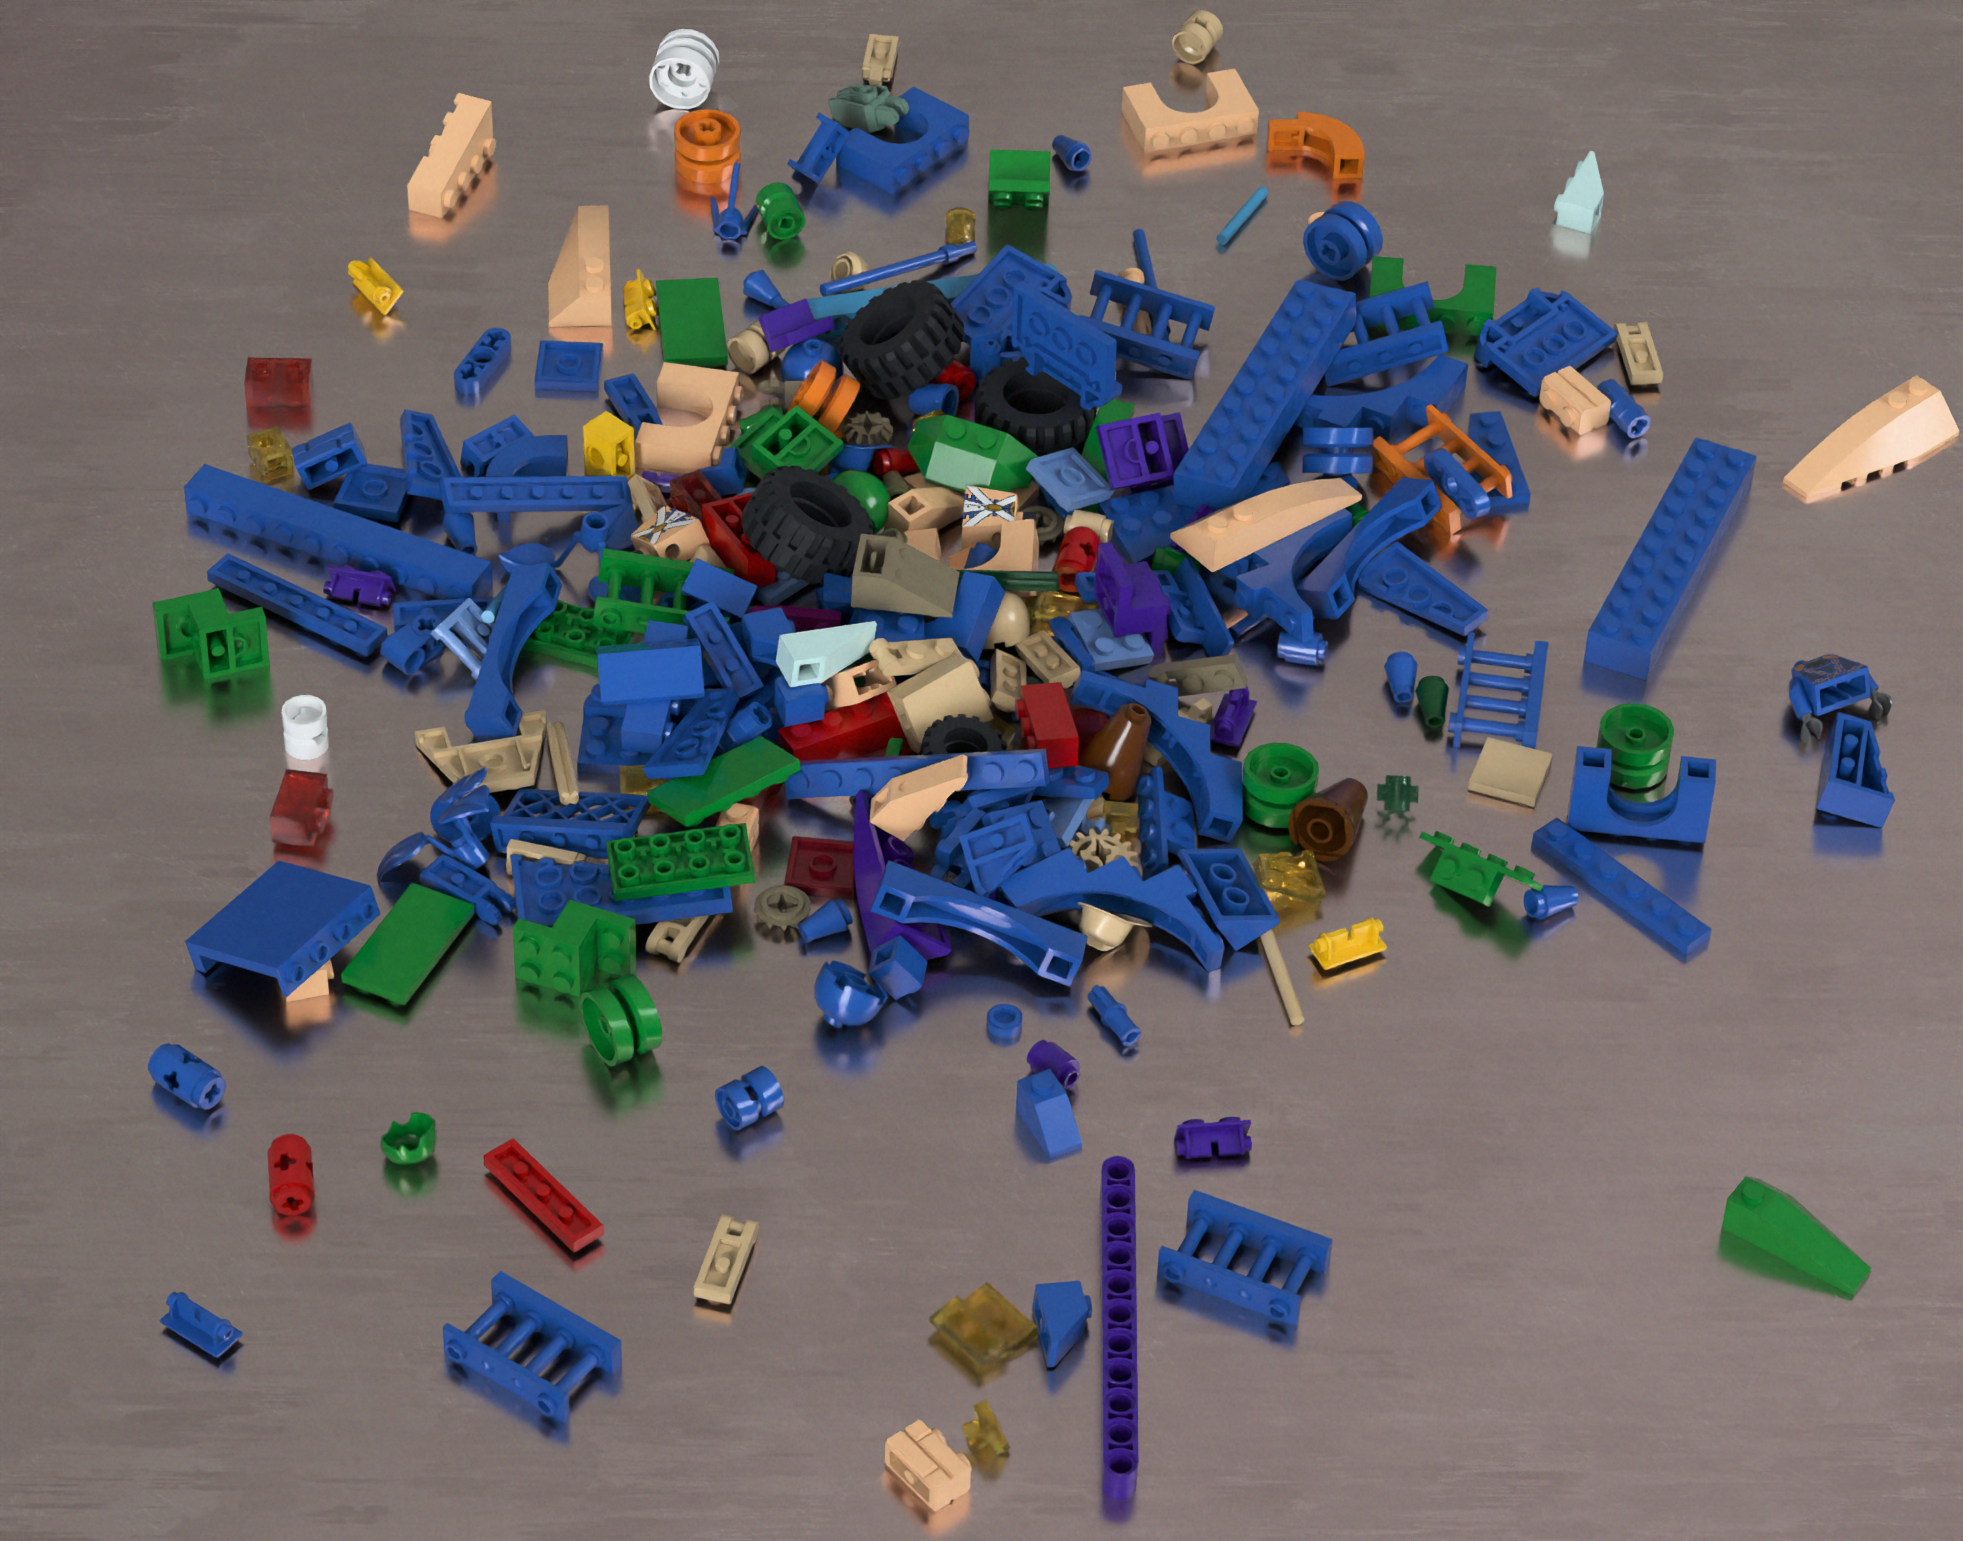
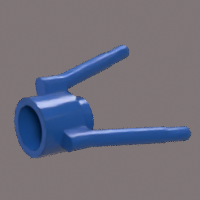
[710,162,758,240]

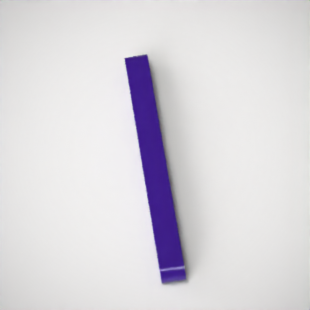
[1100,1156,1139,1500]

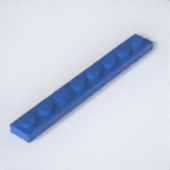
[784,749,1050,799]

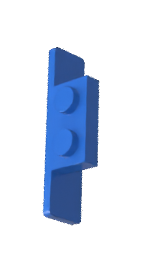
[1160,557,1234,657]
[1136,765,1196,881]

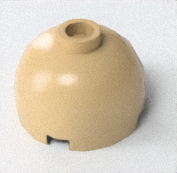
[983,590,1030,649]

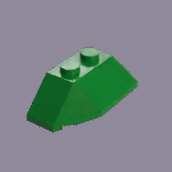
[907,414,1039,493]

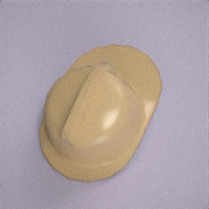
[1077,902,1152,951]

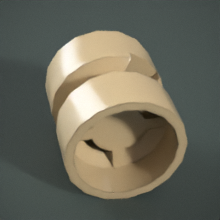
[1172,10,1223,64]
[727,319,786,374]

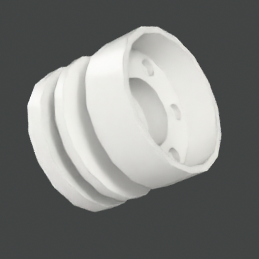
[649,29,719,109]

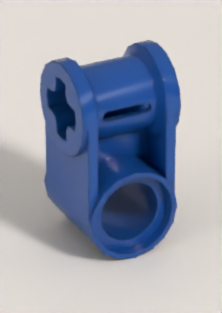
[380,613,444,675]

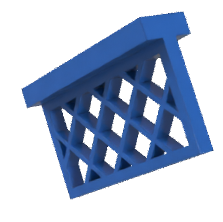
[490,788,651,859]

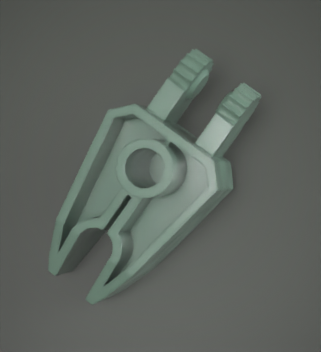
[828,85,909,133]

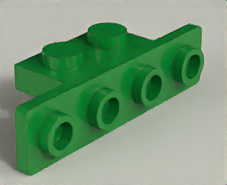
[1419,831,1543,907]

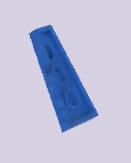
[400,409,462,502]

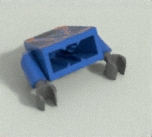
[1788,654,1892,743]

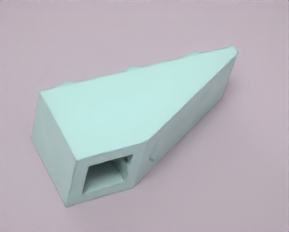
[1554,151,1604,234]
[776,621,877,687]

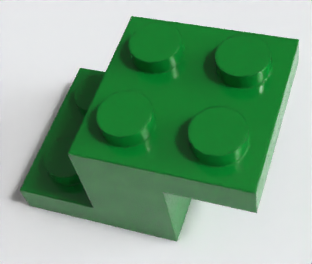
[988,149,1051,210]
[729,405,844,479]
[152,588,270,680]
[513,899,636,997]

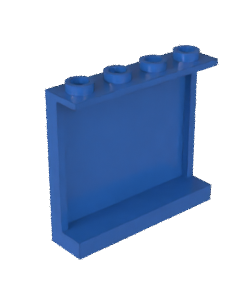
[185,860,380,997]

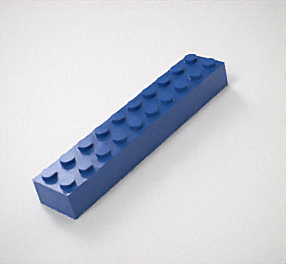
[1174,280,1356,511]
[1584,437,1757,681]

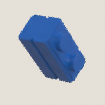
[291,422,368,490]

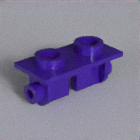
[323,565,396,607]
[1210,685,1257,747]
[1174,1117,1252,1159]

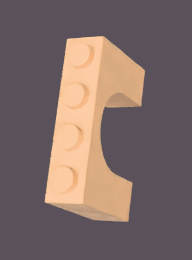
[1121,68,1259,153]
[635,362,744,476]
[904,519,1039,598]

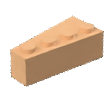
[407,93,496,218]

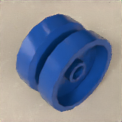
[1303,201,1383,281]
[1302,428,1373,476]

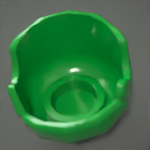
[380,1112,437,1166]

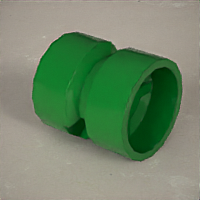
[755,182,806,240]

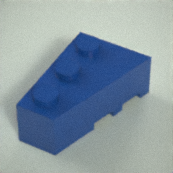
[1816,712,1895,828]

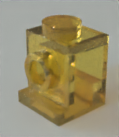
[246,426,294,482]

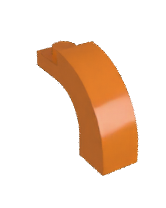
[1266,112,1365,179]

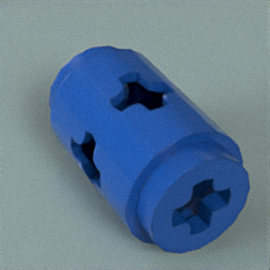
[148,1043,226,1110]

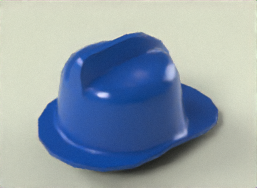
[827,444,894,474]

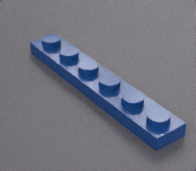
[439,476,633,513]
[207,553,388,657]
[1532,817,1712,955]

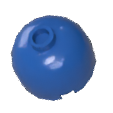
[781,339,844,383]
[814,960,888,1028]

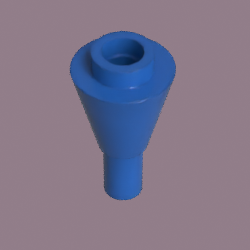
[743,270,790,309]

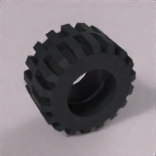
[919,714,1007,804]

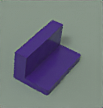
[758,299,835,352]

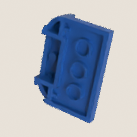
[951,244,1072,367]
[1012,281,1123,410]
[1474,287,1618,397]
[577,684,712,778]

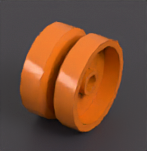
[674,109,741,183]
[786,359,860,434]

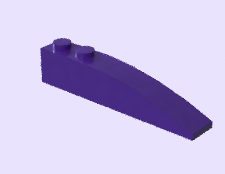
[853,789,952,960]

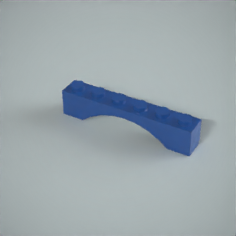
[1296,478,1442,619]
[464,563,562,742]
[870,860,1088,987]

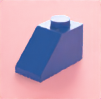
[1016,1069,1082,1159]
[1032,1281,1092,1367]

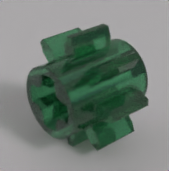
[1377,775,1419,812]

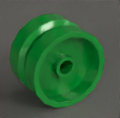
[1596,703,1674,789]
[1242,742,1319,828]
[580,974,662,1066]

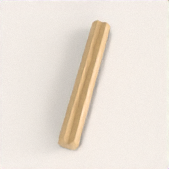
[546,721,579,806]

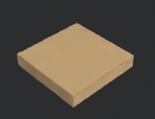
[1468,737,1553,807]

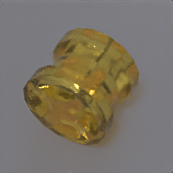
[945,207,976,245]

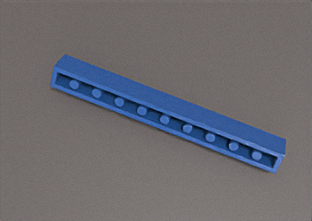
[184,464,493,600]

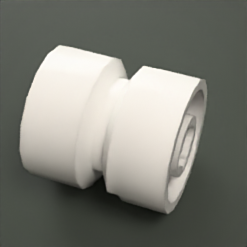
[281,695,329,760]

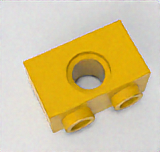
[583,411,635,481]

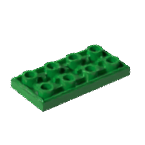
[656,277,728,368]
[521,600,639,668]
[647,736,801,827]
[606,823,755,902]
[341,882,475,1005]

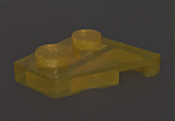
[1253,850,1326,905]

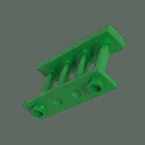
[592,548,735,639]

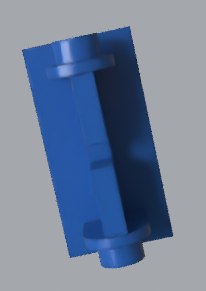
[970,330,1001,386]
[160,1292,243,1358]

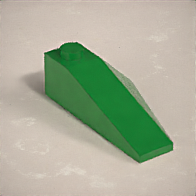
[1722,1176,1871,1296]

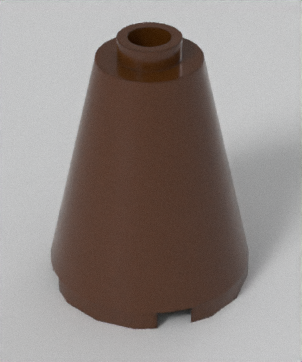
[1078,703,1151,801]
[1288,778,1368,862]

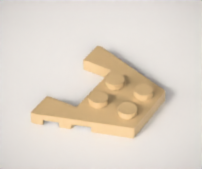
[414,710,547,793]

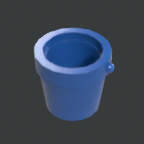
[908,383,959,418]

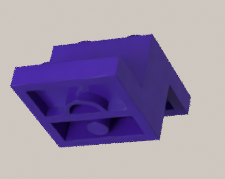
[1096,412,1189,490]
[1094,542,1171,655]

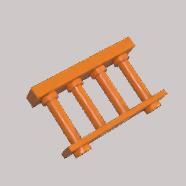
[1370,404,1513,535]

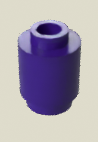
[1027,1040,1080,1089]

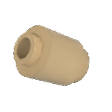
[1064,509,1114,545]

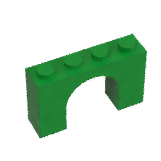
[1369,256,1496,336]

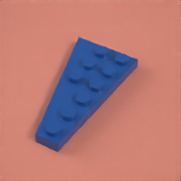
[1098,461,1290,564]
[510,855,733,928]

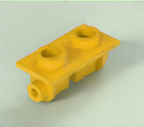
[348,257,403,316]
[623,269,659,330]
[1308,917,1387,970]

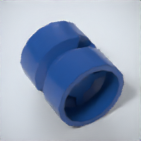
[715,1066,784,1131]

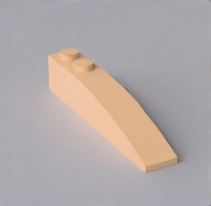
[548,205,612,327]
[1783,375,1959,498]
[1170,478,1362,573]

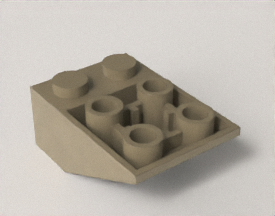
[851,534,960,618]

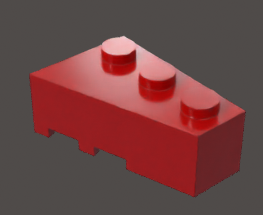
[701,491,776,589]
[1015,682,1079,769]

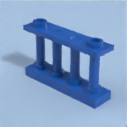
[1079,270,1215,381]
[1324,281,1449,387]
[1448,632,1548,749]
[1157,1190,1333,1326]
[443,1271,622,1423]

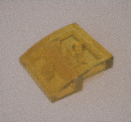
[929,1282,1038,1367]

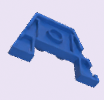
[823,573,924,661]

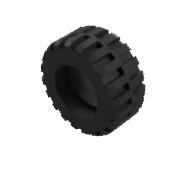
[840,280,964,399]
[974,357,1097,457]
[741,465,873,586]

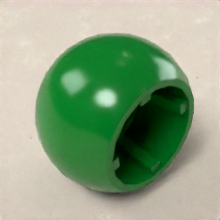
[832,470,890,535]

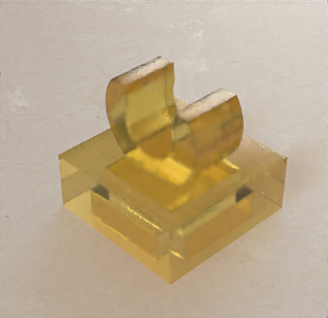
[1102,801,1139,843]
[961,1399,1010,1455]

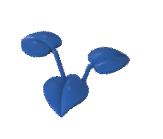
[498,503,641,603]
[377,766,490,881]

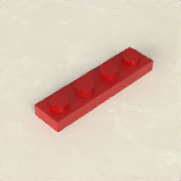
[483,1138,604,1252]

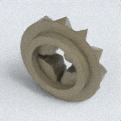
[842,410,893,444]
[1018,506,1064,546]
[754,885,811,931]

